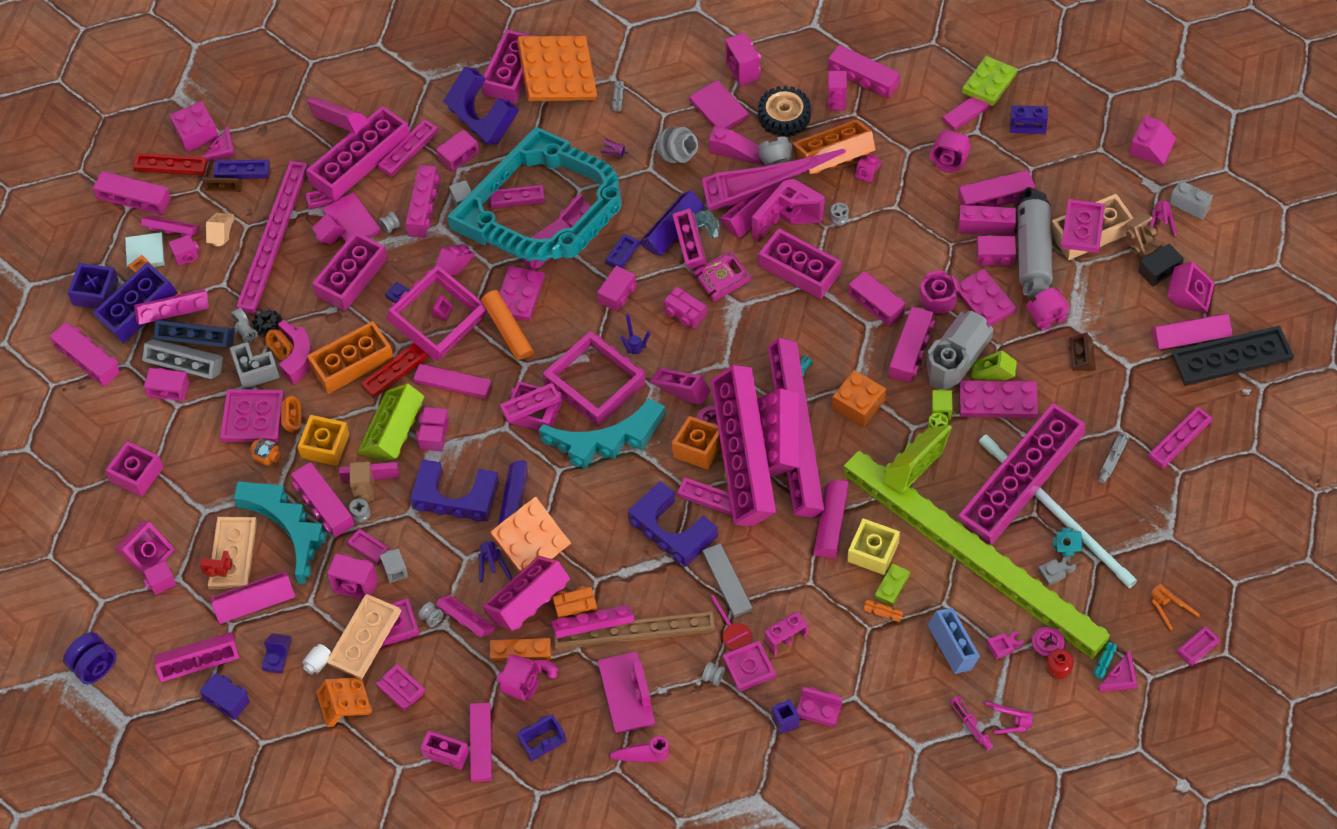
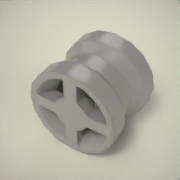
[830,203,849,226]
[378,211,401,234]
[349,498,370,523]
[418,602,444,627]
[702,662,725,686]

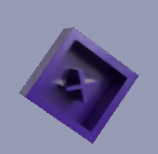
[68,263,119,309]

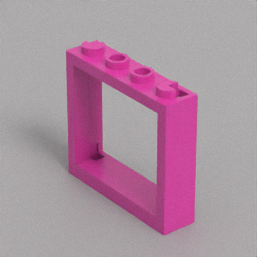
[386,265,487,362]
[542,331,646,427]

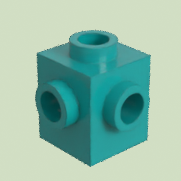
[1053,528,1082,556]

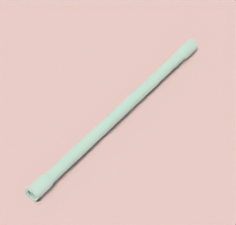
[979,434,1137,588]

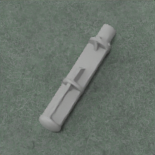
[1098,432,1129,484]

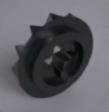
[252,309,282,336]

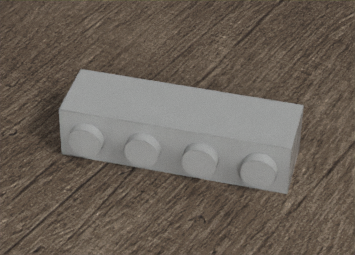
[142,339,223,379]

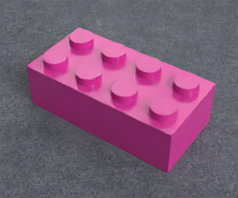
[482,29,532,103]
[759,228,842,299]
[312,231,388,311]
[757,389,799,477]
[482,556,570,631]

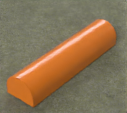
[481,290,534,360]

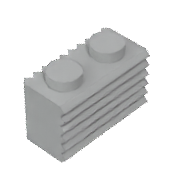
[1170,180,1213,220]

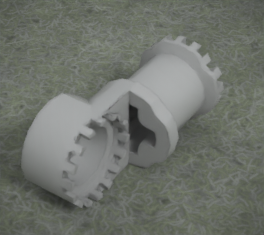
[231,307,258,343]

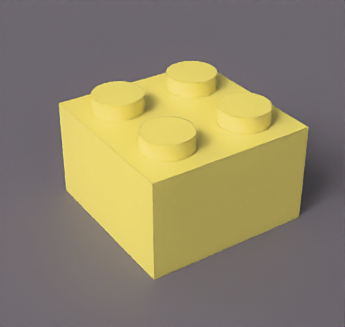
[848,518,900,575]

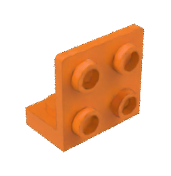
[316,678,372,727]

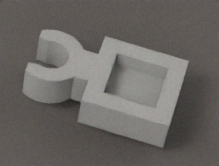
[1038,556,1076,586]

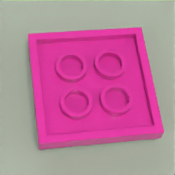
[220,389,285,443]

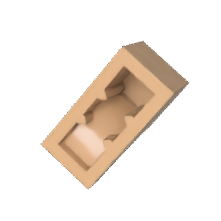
[206,213,234,246]

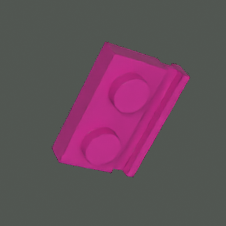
[376,664,426,712]

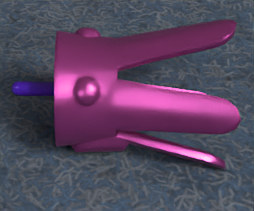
[600,138,628,159]

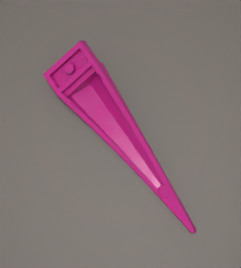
[702,149,846,212]

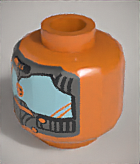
[250,438,280,466]

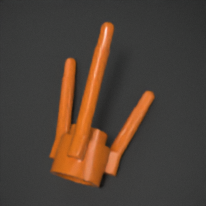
[1151,584,1200,631]

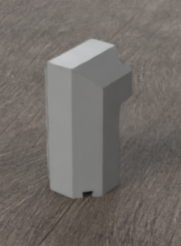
[926,311,994,390]

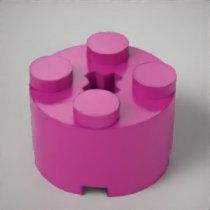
[929,129,971,173]
[919,270,958,314]
[1026,288,1070,331]
[497,654,541,702]

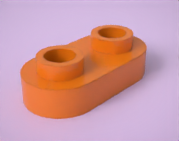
[265,330,294,361]
[281,396,301,433]

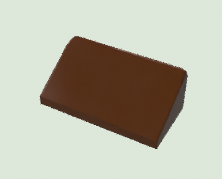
[202,177,243,192]
[1070,332,1096,371]

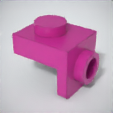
[855,154,882,183]

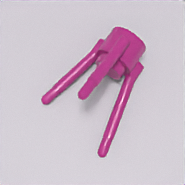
[1149,201,1177,237]
[985,701,1033,734]

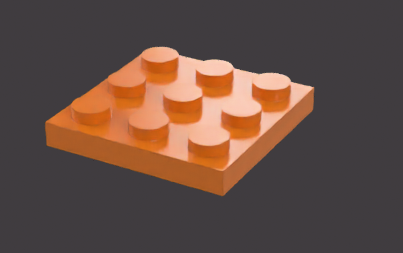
[489,496,571,573]

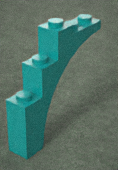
[539,398,665,469]
[234,482,327,584]

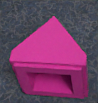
[431,295,453,321]

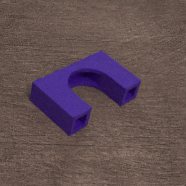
[443,66,519,145]
[410,459,499,522]
[628,481,718,567]

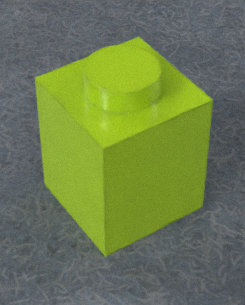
[931,389,952,420]

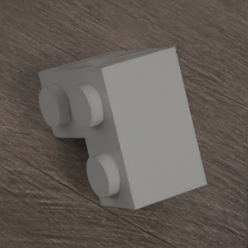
[230,342,279,389]

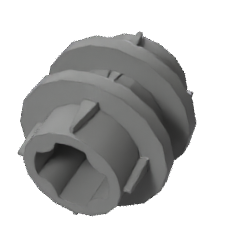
[655,127,699,163]

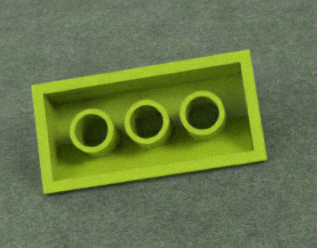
[357,384,425,462]
[883,425,952,494]

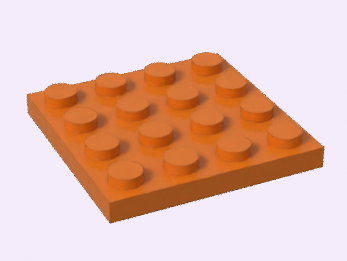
[517,36,598,101]

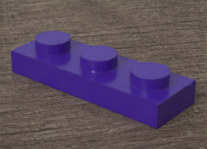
[214,159,270,179]

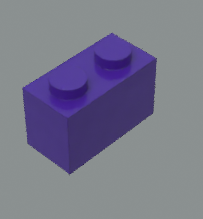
[200,673,250,720]

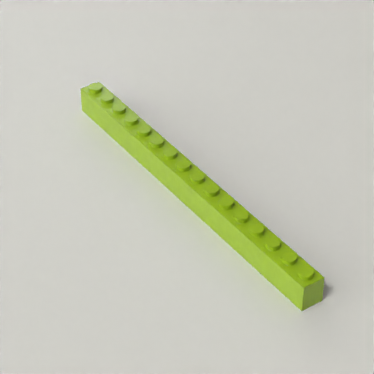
[843,451,1110,660]

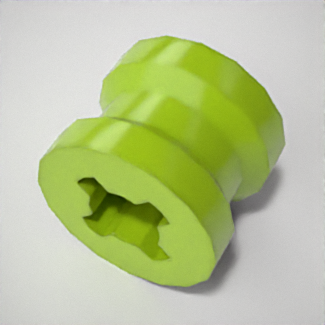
[928,412,948,428]

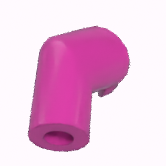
[532,660,559,678]

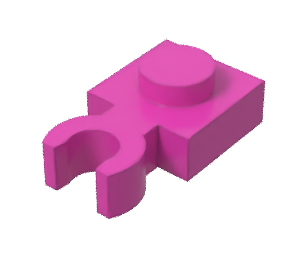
[986,631,1024,660]

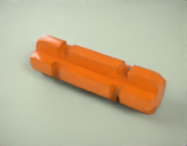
[864,599,903,622]

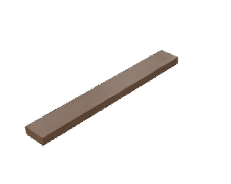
[554,611,715,650]

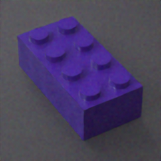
[93,262,178,344]

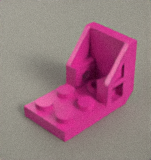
[752,179,824,242]

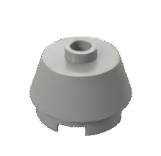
[758,137,792,166]

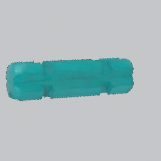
[1093,642,1117,680]

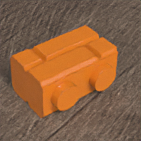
[552,586,598,619]

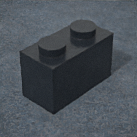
[1138,243,1184,286]

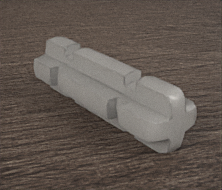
[612,81,624,112]

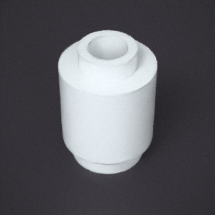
[302,644,331,675]

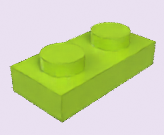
[875,563,910,607]

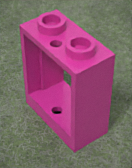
[506,381,562,431]

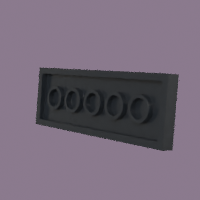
[1171,326,1294,386]

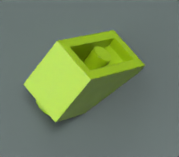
[971,350,1017,381]

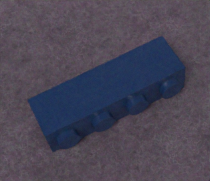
[154,320,235,347]

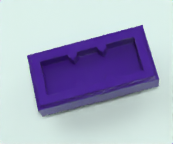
[605,234,640,268]

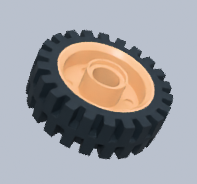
[758,86,811,137]

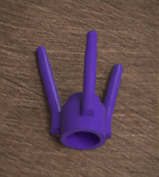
[620,314,651,354]
[478,541,512,582]

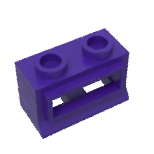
[1010,105,1048,134]
[517,714,566,762]

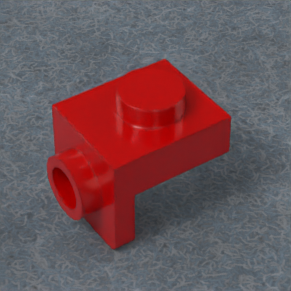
[200,551,233,577]

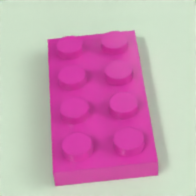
[959,380,1038,418]

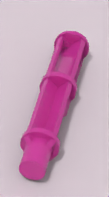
[950,696,993,751]

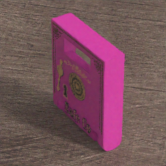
[694,250,751,301]

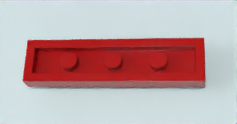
[133,153,208,176]
[361,343,430,399]

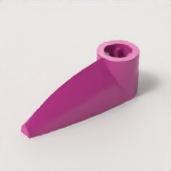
[610,736,669,762]

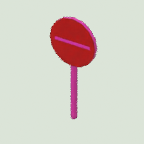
[711,595,753,651]

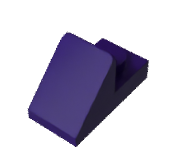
[262,634,292,674]

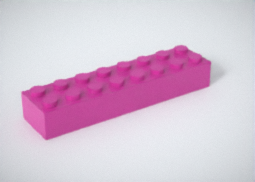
[711,365,776,526]
[958,403,1085,545]

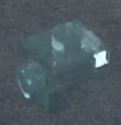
[694,209,720,238]

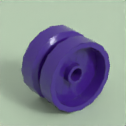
[63,632,116,684]

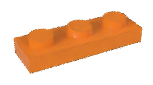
[490,638,551,662]

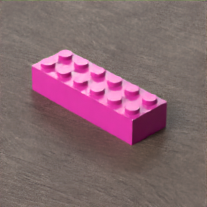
[306,106,410,202]

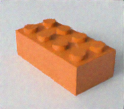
[792,119,876,174]
[307,321,394,394]

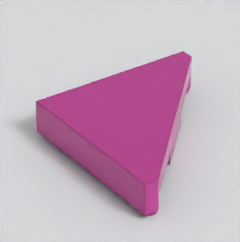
[201,127,235,162]
[1098,651,1137,692]

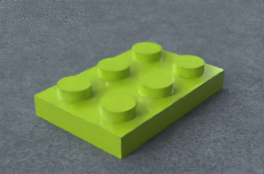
[962,56,1018,106]

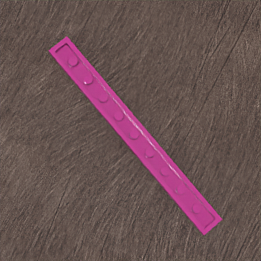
[236,161,308,314]

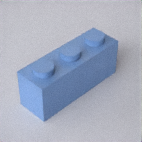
[928,608,980,674]

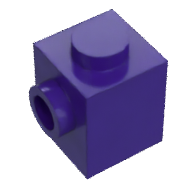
[771,699,799,734]

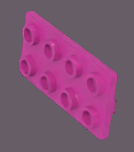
[598,652,655,734]

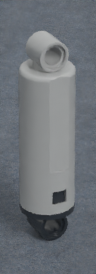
[1017,187,1053,300]

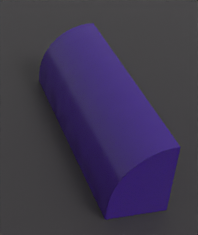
[640,190,705,255]
[498,460,528,525]

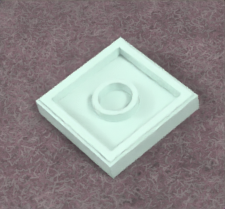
[125,232,165,271]

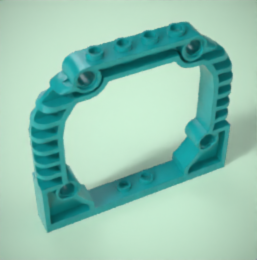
[447,127,622,262]

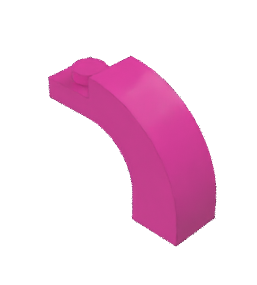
[278,320,313,386]

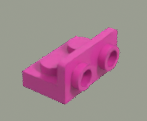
[558,194,591,228]
[796,687,842,728]

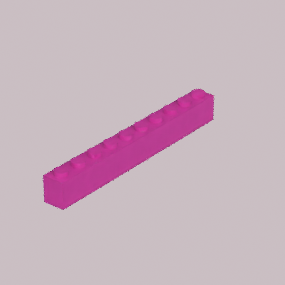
[768,338,824,519]

